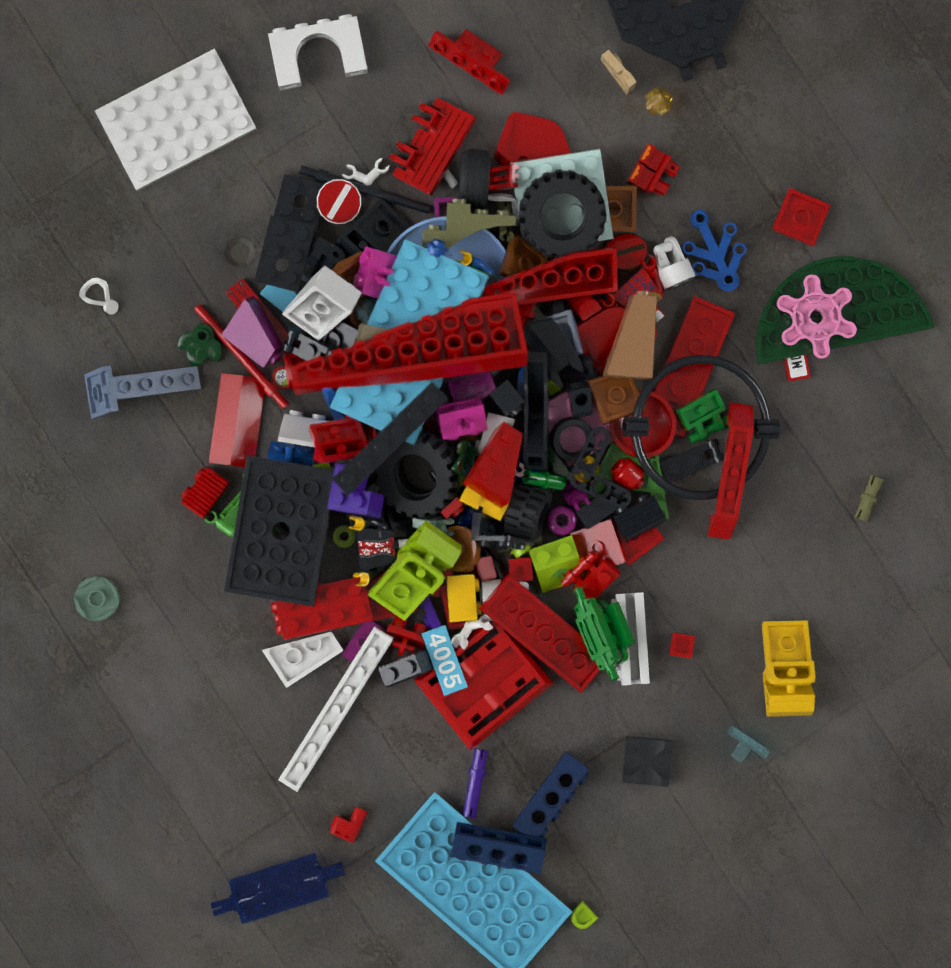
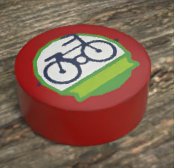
[272,366,288,389]

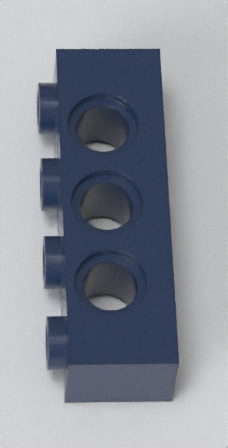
[512,752,589,838]
[451,822,547,874]

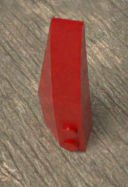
[483,247,618,305]

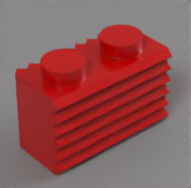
[180,466,231,519]

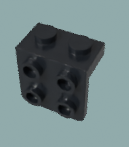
[471,513,534,550]

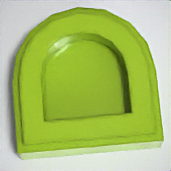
[571,901,598,929]

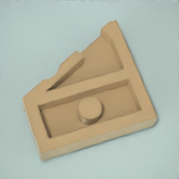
[600,50,637,95]

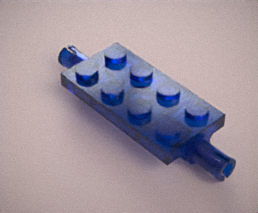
[211,852,346,924]

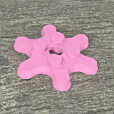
[777,275,857,359]

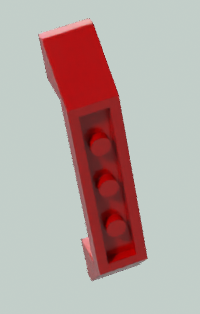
[707,402,754,540]

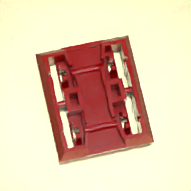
[413,621,553,750]

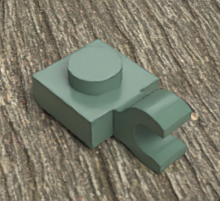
[412,515,454,536]

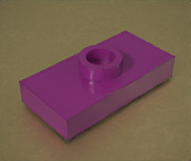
[341,621,385,662]

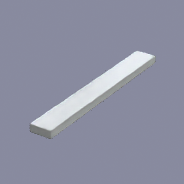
[278,626,394,792]

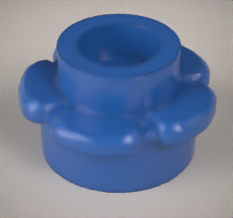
[427,238,449,257]

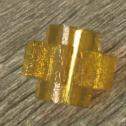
[645,87,673,116]

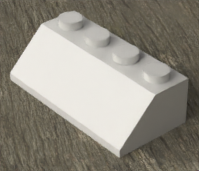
[278,410,335,447]

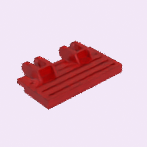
[389,98,476,197]

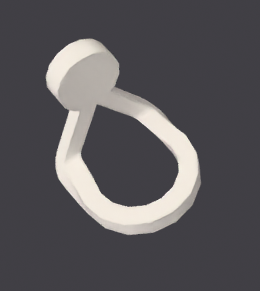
[488,193,518,226]
[79,278,119,315]

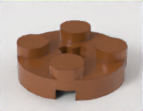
[447,526,481,572]

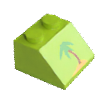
[528,535,584,593]

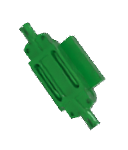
[573,587,636,682]

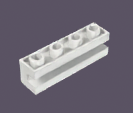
[611,592,650,685]

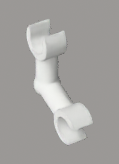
[342,158,390,186]
[451,614,493,650]

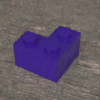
[327,464,384,518]

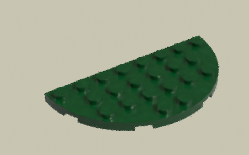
[756,256,934,365]

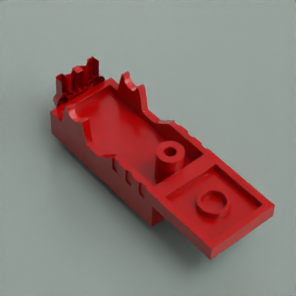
[270,572,418,640]

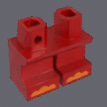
[627,143,680,197]

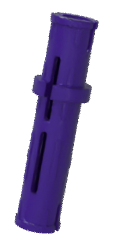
[462,748,489,818]

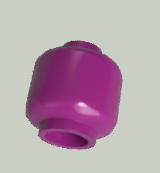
[547,506,576,536]

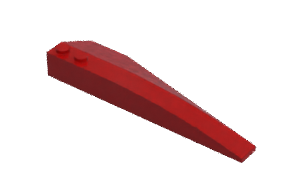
[292,292,527,389]

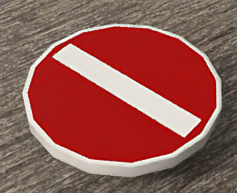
[316,179,361,224]

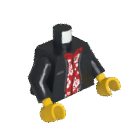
[349,515,408,586]

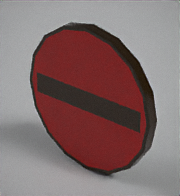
[605,233,649,272]

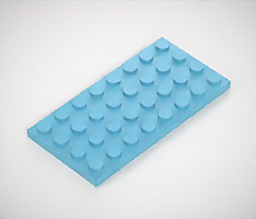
[330,239,489,445]
[375,792,572,968]

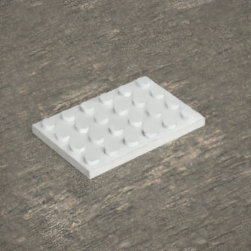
[95,49,256,191]

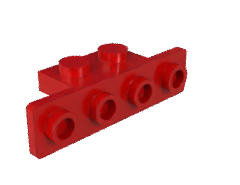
[428,29,511,95]

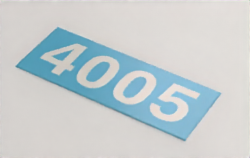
[422,625,467,696]

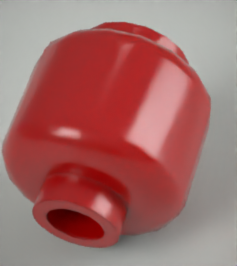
[610,458,645,491]

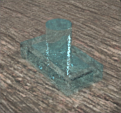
[726,725,771,764]

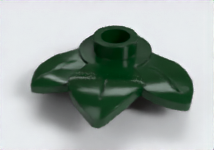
[177,323,222,367]
[452,441,479,486]

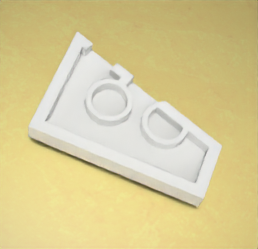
[262,631,344,688]

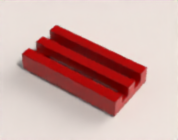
[489,164,519,192]

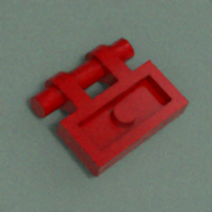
[561,551,620,599]

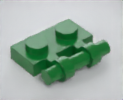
[676,389,728,444]

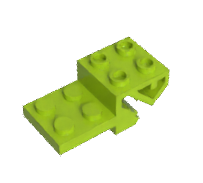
[368,520,462,621]

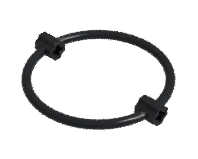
[622,355,781,500]

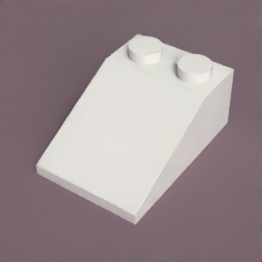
[282,266,361,341]

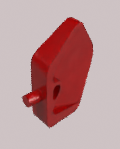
[494,112,571,175]
[576,306,657,375]

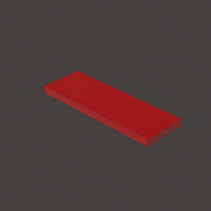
[654,296,735,438]
[479,574,600,693]

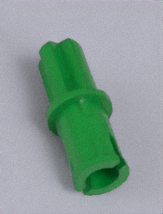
[522,470,566,490]

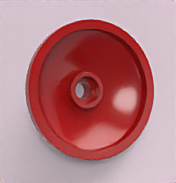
[609,390,676,458]

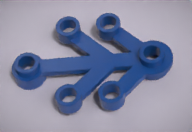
[682,210,746,292]

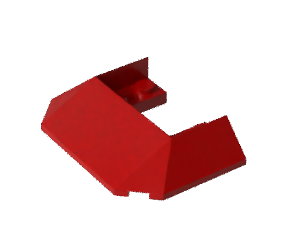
[284,354,381,463]

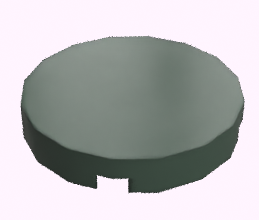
[74,576,120,621]

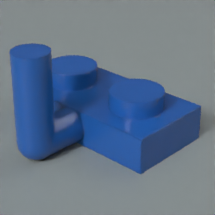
[267,441,315,466]

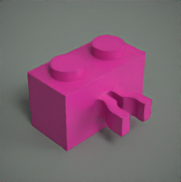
[353,246,397,298]
[435,396,488,440]

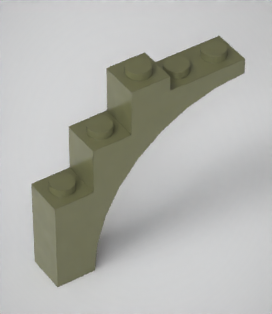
[422,199,516,253]

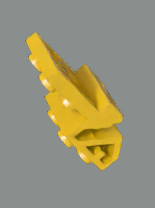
[762,620,815,717]

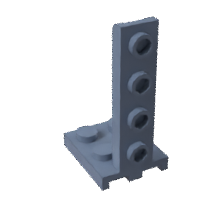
[84,366,201,419]

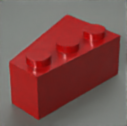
[463,421,522,509]

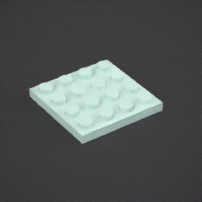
[510,148,613,245]

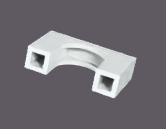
[268,14,368,91]

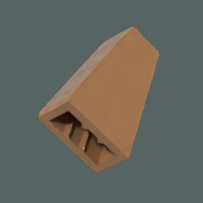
[603,291,657,380]

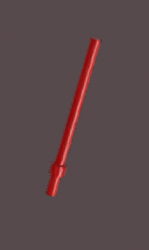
[194,304,290,409]

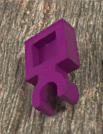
[559,479,591,511]

